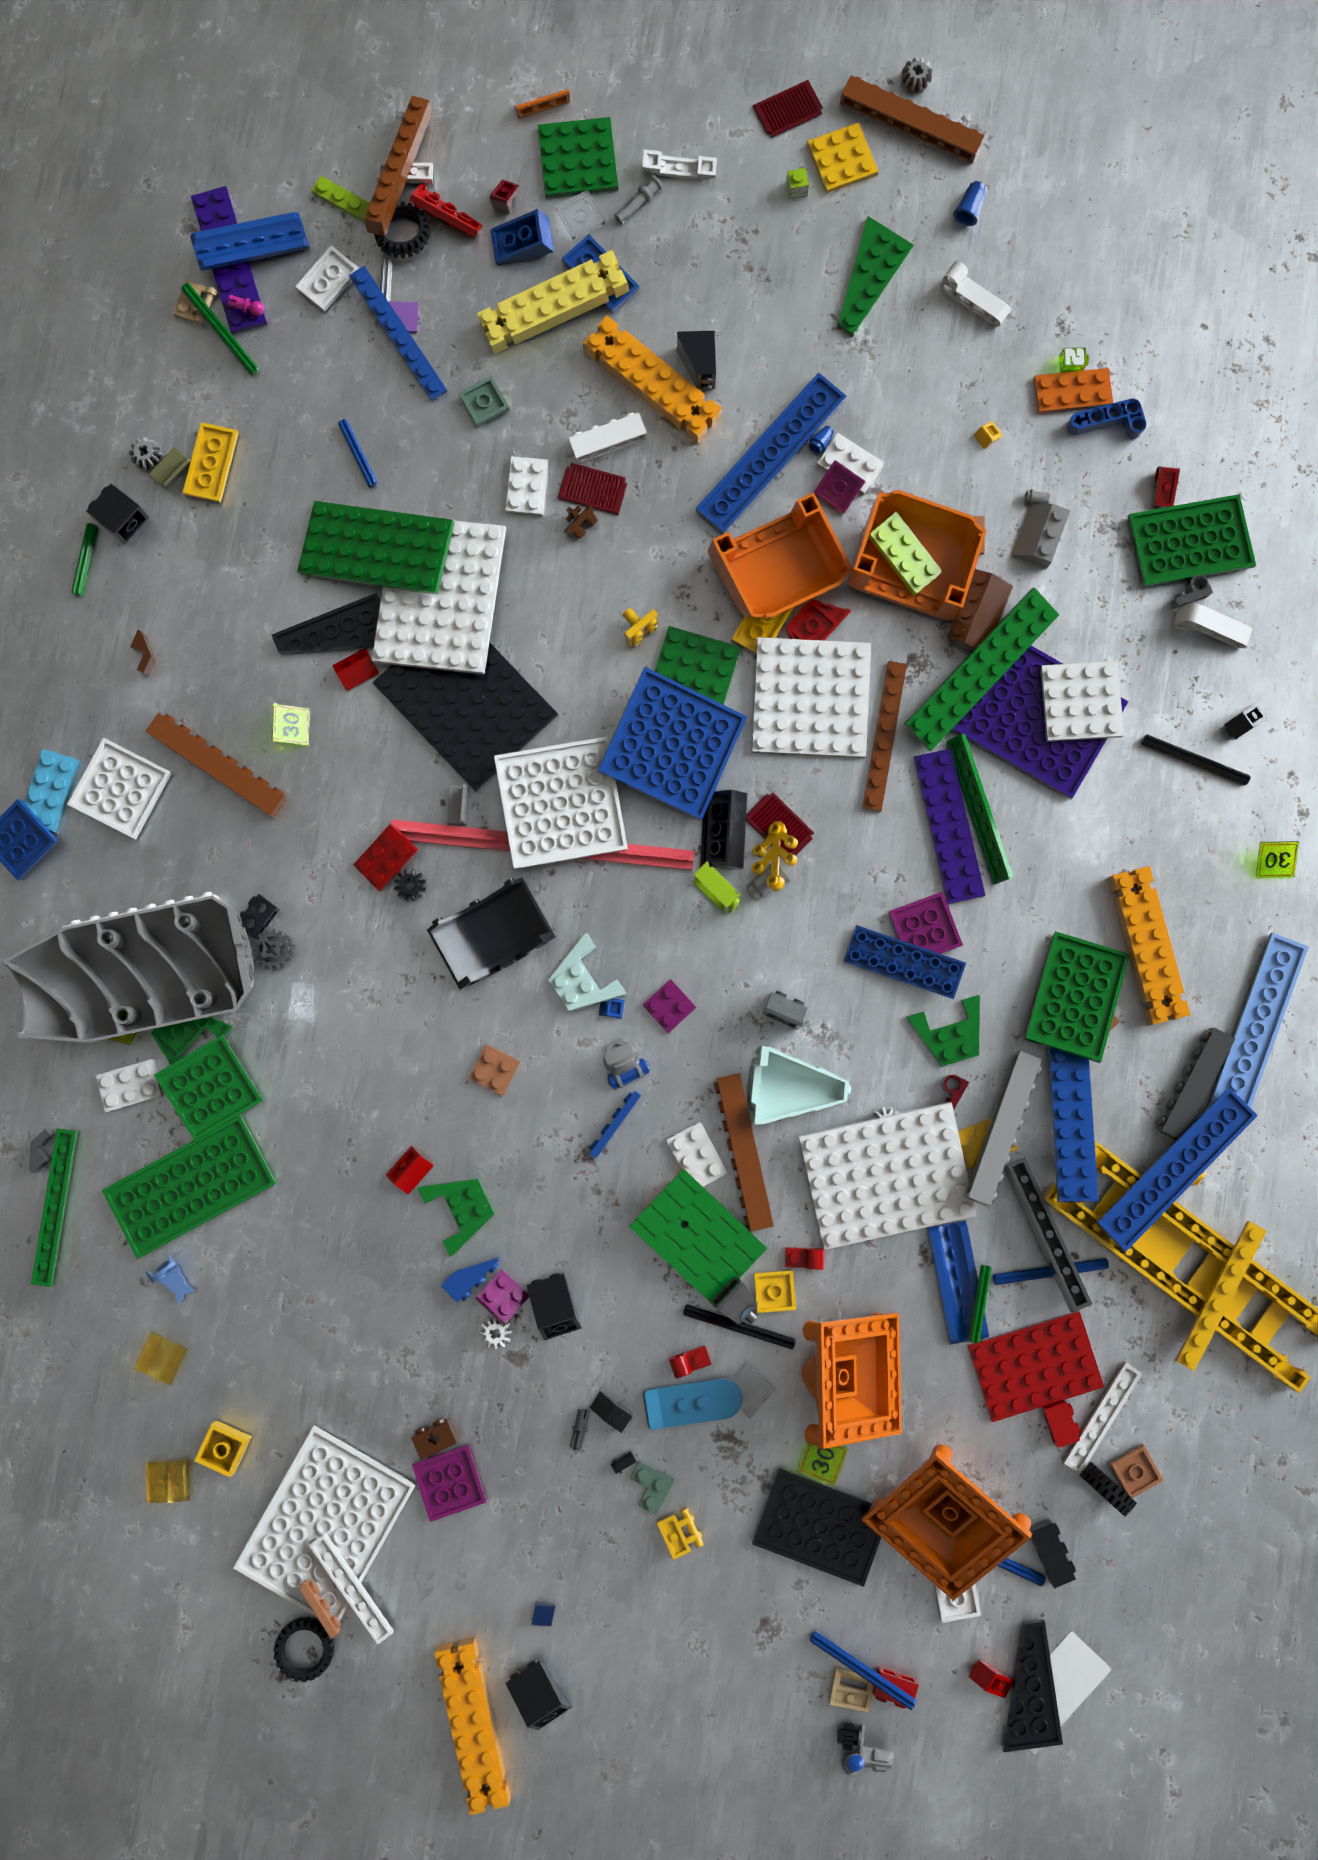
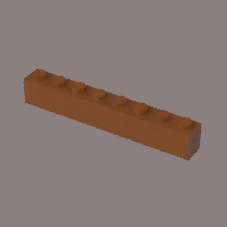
[840,75,985,164]
[364,96,432,237]
[146,713,287,818]
[714,1073,774,1231]

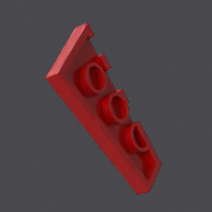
[409,183,483,238]

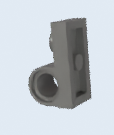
[1170,575,1213,610]

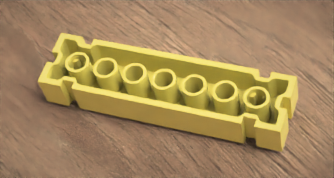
[477,250,630,354]

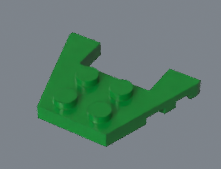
[907,995,980,1067]
[151,1017,234,1065]
[417,1179,495,1257]

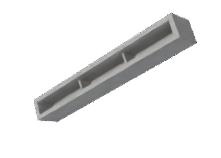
[964,1051,1042,1206]

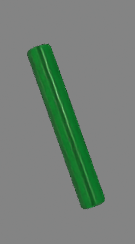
[71,523,97,596]
[968,1265,992,1343]

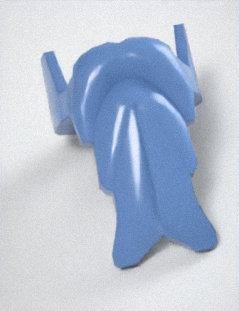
[145,1254,194,1303]

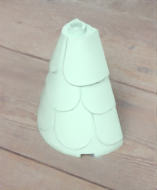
[748,1046,851,1125]

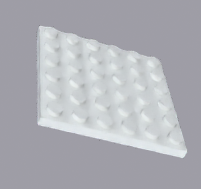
[752,637,871,757]
[494,736,628,869]

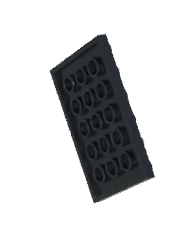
[752,1467,881,1587]

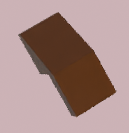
[130,630,156,677]

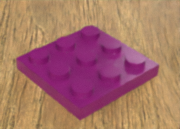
[888,892,963,954]
[412,1444,487,1522]

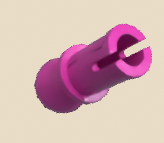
[228,295,264,316]

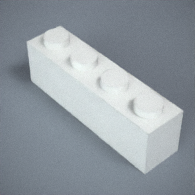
[569,412,647,464]

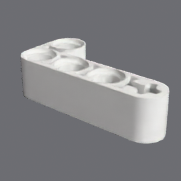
[941,261,1011,327]
[1173,603,1252,649]

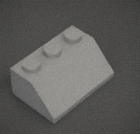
[1012,503,1070,568]

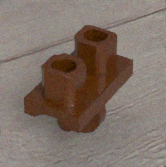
[564,506,598,540]

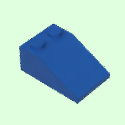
[491,209,554,264]

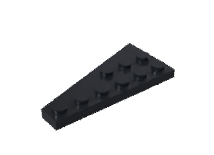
[272,593,381,654]
[1002,1620,1063,1752]

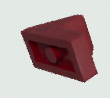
[490,179,519,213]

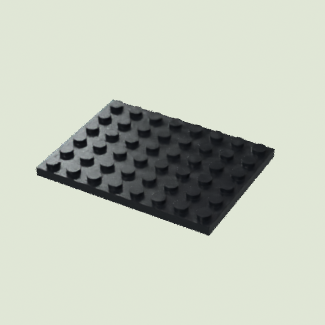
[372,642,559,792]

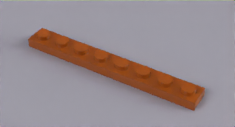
[862,661,907,812]

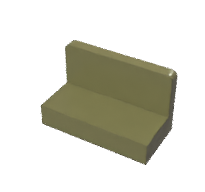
[149,447,190,488]

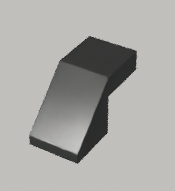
[29,1129,56,1173]

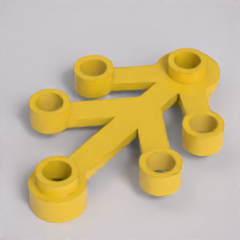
[752,821,798,892]

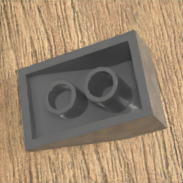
[762,991,807,1030]

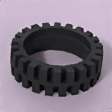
[374,201,429,258]
[1079,1462,1137,1517]
[273,1617,335,1682]

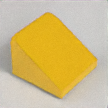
[974,421,1003,449]

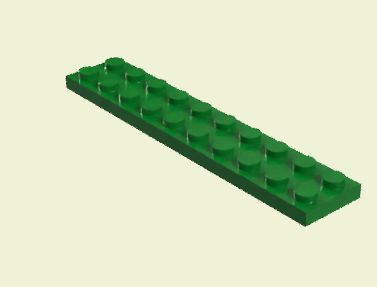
[904,588,1059,751]

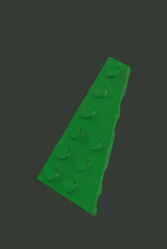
[838,216,914,336]

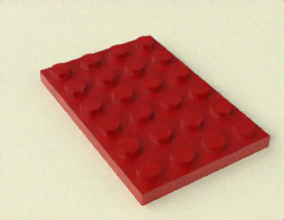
[967,1310,1104,1422]

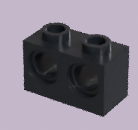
[239,894,281,940]

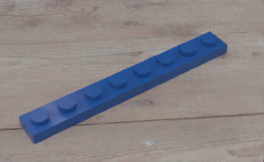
[349,266,447,402]

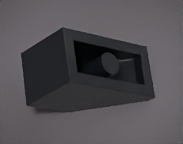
[1224,703,1267,740]
[589,1391,633,1433]

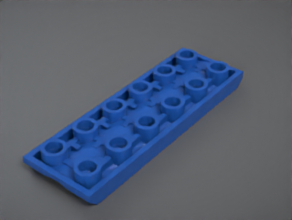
[190,212,310,271]
[844,925,966,999]
[927,1221,989,1345]

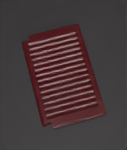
[753,80,823,137]
[557,463,628,515]
[746,792,814,861]

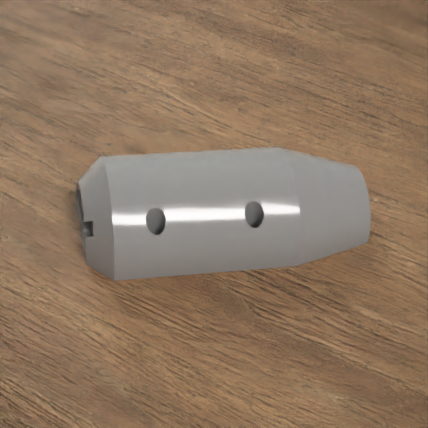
[3,896,254,1043]

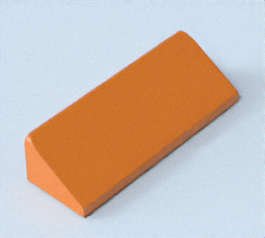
[514,89,570,118]

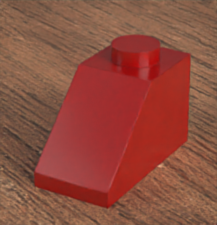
[969,1660,1014,1698]

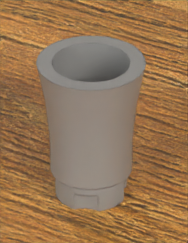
[746,864,790,901]

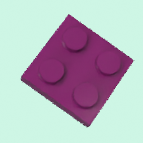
[814,460,866,513]
[643,979,697,1033]
[475,1269,529,1325]

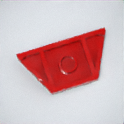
[786,599,851,641]

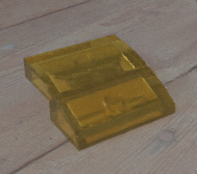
[134,1331,188,1386]
[146,1460,190,1503]

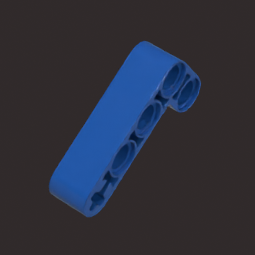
[1066,398,1147,439]

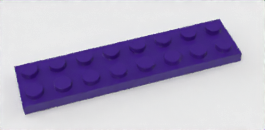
[191,186,267,335]
[913,748,986,904]

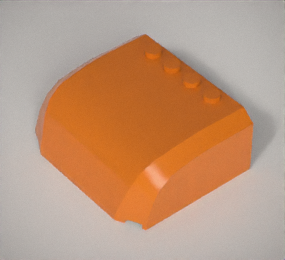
[846,490,987,620]
[707,492,853,619]

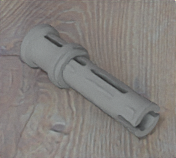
[614,174,663,224]

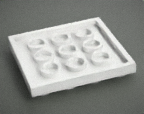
[1040,661,1124,742]
[67,738,172,840]

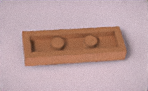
[299,1578,341,1639]

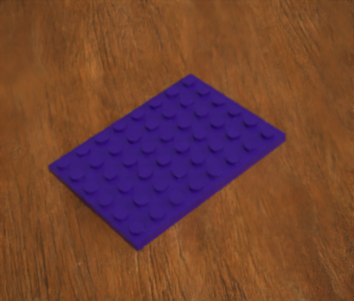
[952,645,1129,799]

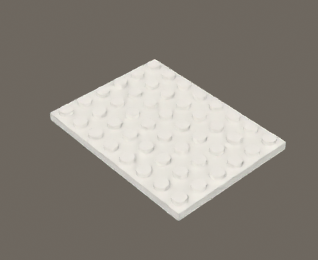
[372,521,506,675]
[799,1102,976,1250]
[233,1425,416,1621]

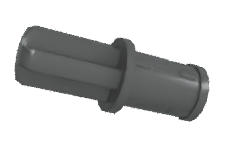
[570,1409,590,1450]

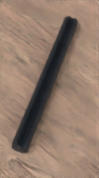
[1142,734,1251,785]
[683,1305,796,1350]

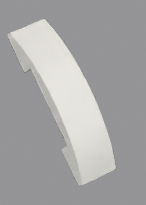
[642,150,717,179]

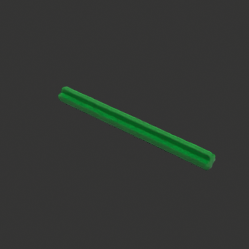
[181,283,258,375]

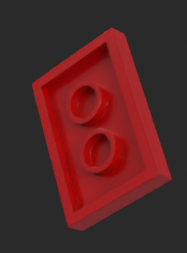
[353,824,419,892]

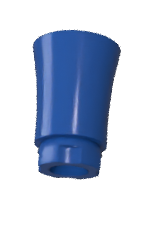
[953,181,987,226]

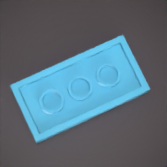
[24,749,81,833]

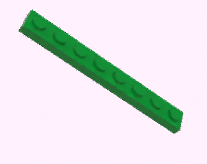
[946,734,1014,884]
[31,1128,78,1287]

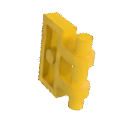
[657,1507,704,1560]

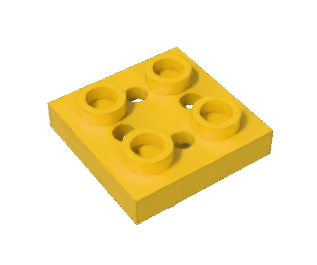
[622,608,658,648]

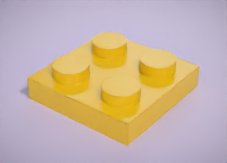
[754,1270,796,1313]

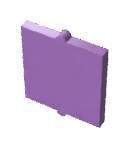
[389,301,420,333]

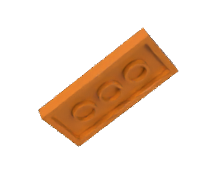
[1033,368,1113,414]

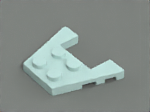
[549,933,627,1012]

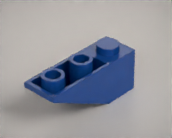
[441,1257,500,1302]

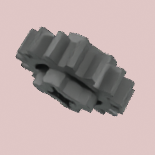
[251,929,294,971]

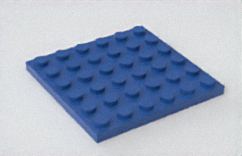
[597,667,747,820]

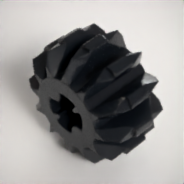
[394,869,426,901]

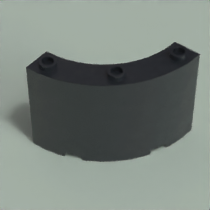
[427,877,556,990]

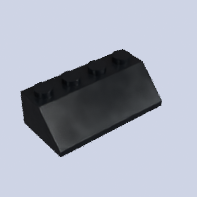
[700,789,747,870]

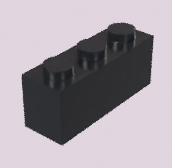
[1029,1519,1076,1589]

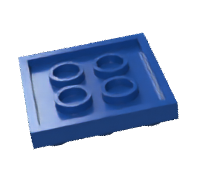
[0,799,59,880]

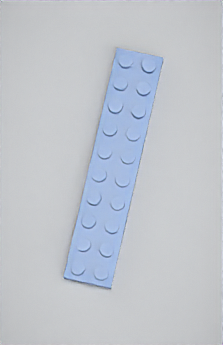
[1207,933,1309,1108]

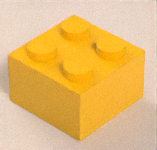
[194,1420,252,1477]

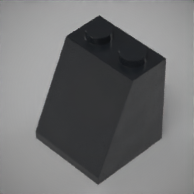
[677,330,716,391]
[86,484,150,545]
[526,1273,582,1340]
[505,1660,572,1730]

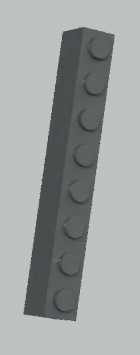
[1004,1157,1092,1312]

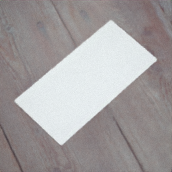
[995,1631,1112,1755]

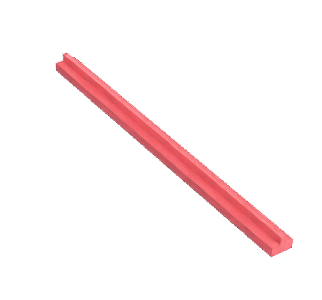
[391,819,694,870]

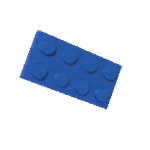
[562,234,639,313]

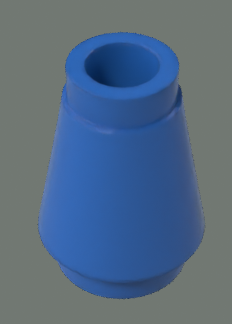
[809,425,834,454]

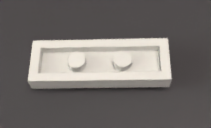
[376,162,433,184]

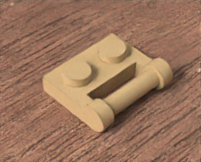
[173,280,218,326]
[829,1666,874,1713]

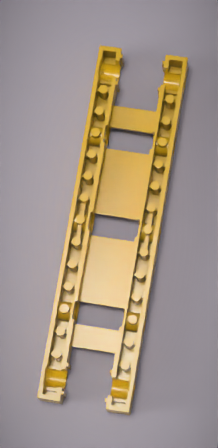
[1042,1141,1318,1393]

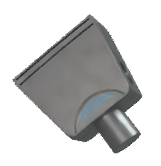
[710,1275,758,1324]

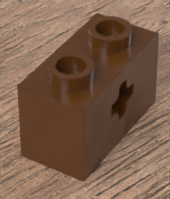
[411,1418,459,1460]

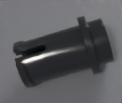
[610,1451,637,1474]

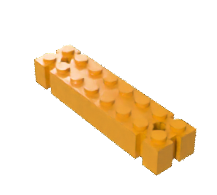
[583,316,722,444]
[1107,866,1191,1026]
[434,1637,511,1815]

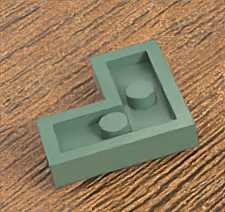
[630,1460,674,1516]

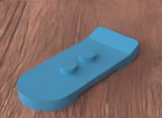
[643,1378,743,1430]

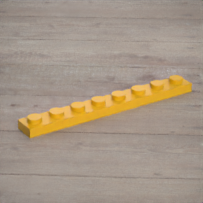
[1175,1221,1267,1371]

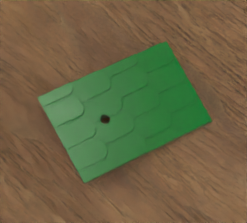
[629,1168,768,1302]

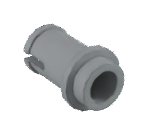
[1025,489,1050,504]

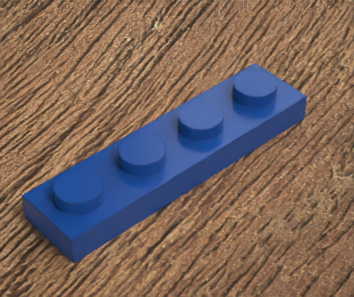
[589,1091,641,1159]

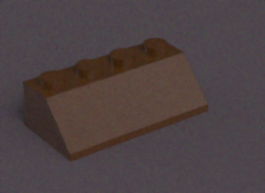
[947,569,1014,651]

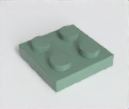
[459,376,510,427]

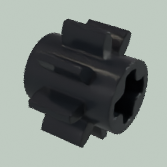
[837,1722,859,1750]

